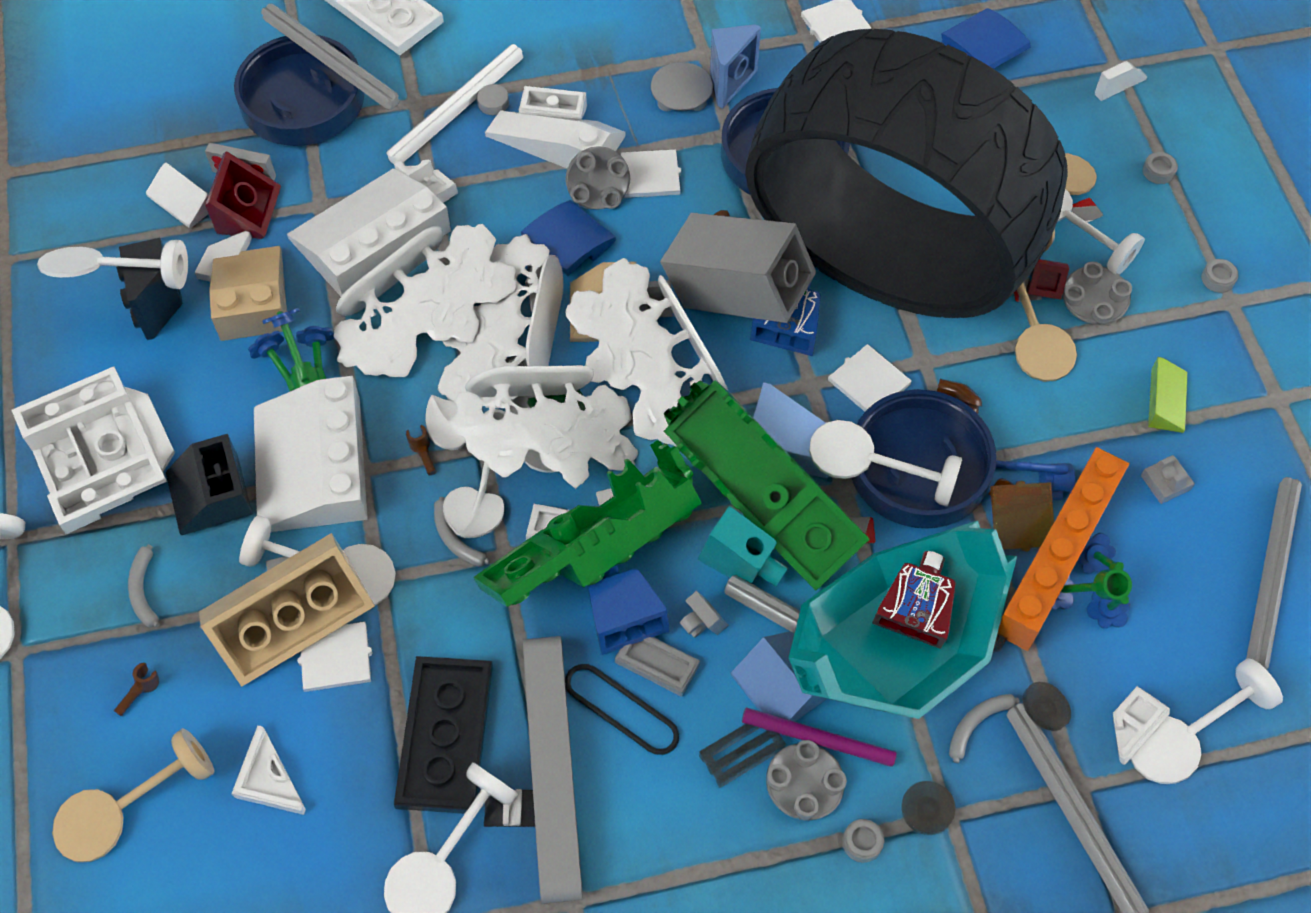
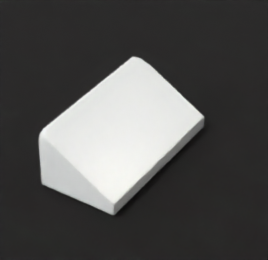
[519,86,587,120]
[146,163,209,229]

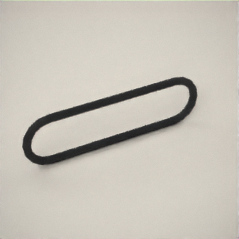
[565,664,679,755]

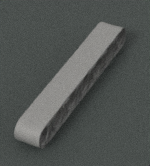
[523,636,583,904]

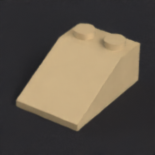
[209,246,287,341]

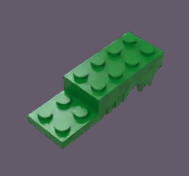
[663,380,870,591]
[473,440,702,607]

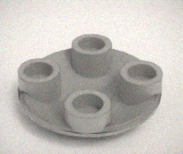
[651,62,713,111]
[566,146,630,209]
[1062,261,1132,325]
[766,740,847,820]

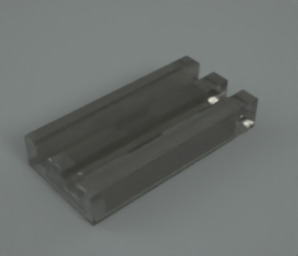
[699,712,786,788]

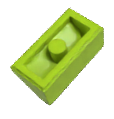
[1148,357,1187,433]

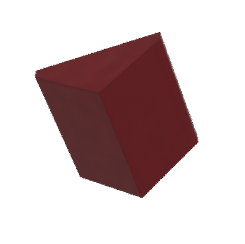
[205,151,281,239]

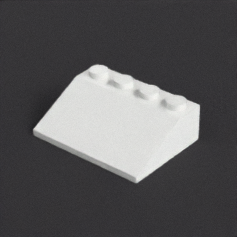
[287,168,451,297]
[254,376,368,532]

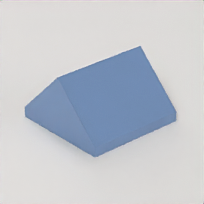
[710,24,761,109]
[731,631,827,734]

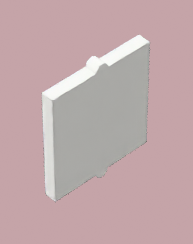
[801,0,871,43]
[621,149,681,198]
[828,344,912,412]
[297,622,373,692]

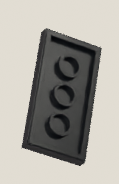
[394,656,493,814]

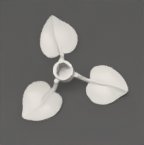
[426,395,553,538]

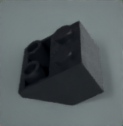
[116,238,183,340]
[165,434,253,536]

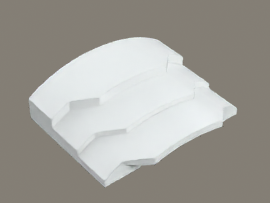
[11,367,175,534]

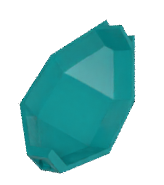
[789,521,1017,719]

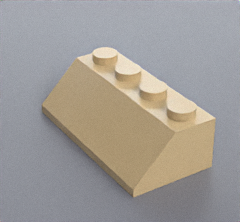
[199,533,375,686]

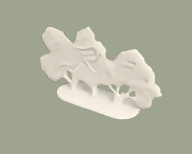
[334,224,517,377]
[438,234,563,408]
[565,258,728,446]
[448,365,638,489]

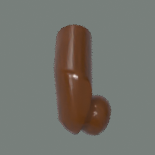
[937,378,982,414]

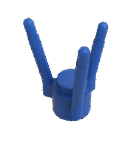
[992,461,1075,517]

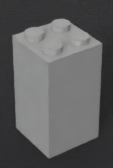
[660,213,816,323]

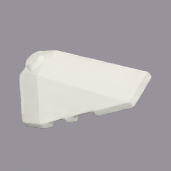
[485,110,625,168]

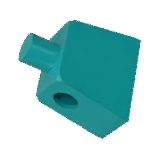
[698,506,788,587]

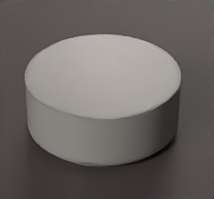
[477,84,509,115]
[1143,152,1178,184]
[1201,259,1238,293]
[842,819,884,863]

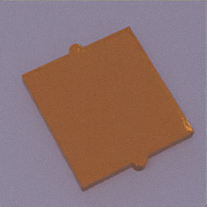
[990,481,1054,552]

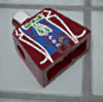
[872,551,956,649]

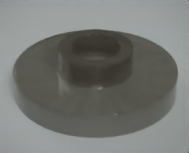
[1022,682,1071,731]
[901,781,956,835]

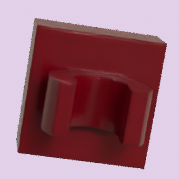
[1026,259,1070,300]

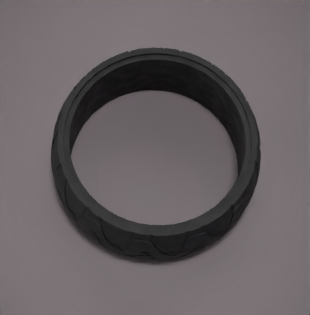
[745,29,1068,318]

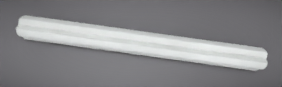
[387,44,523,164]

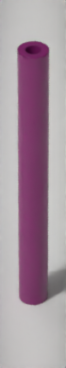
[742,707,897,767]

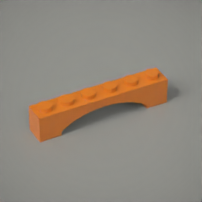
[997,447,1130,651]

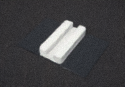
[484,789,535,827]

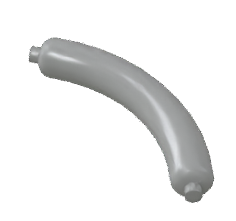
[434,497,490,567]
[128,544,160,628]
[949,694,1019,763]

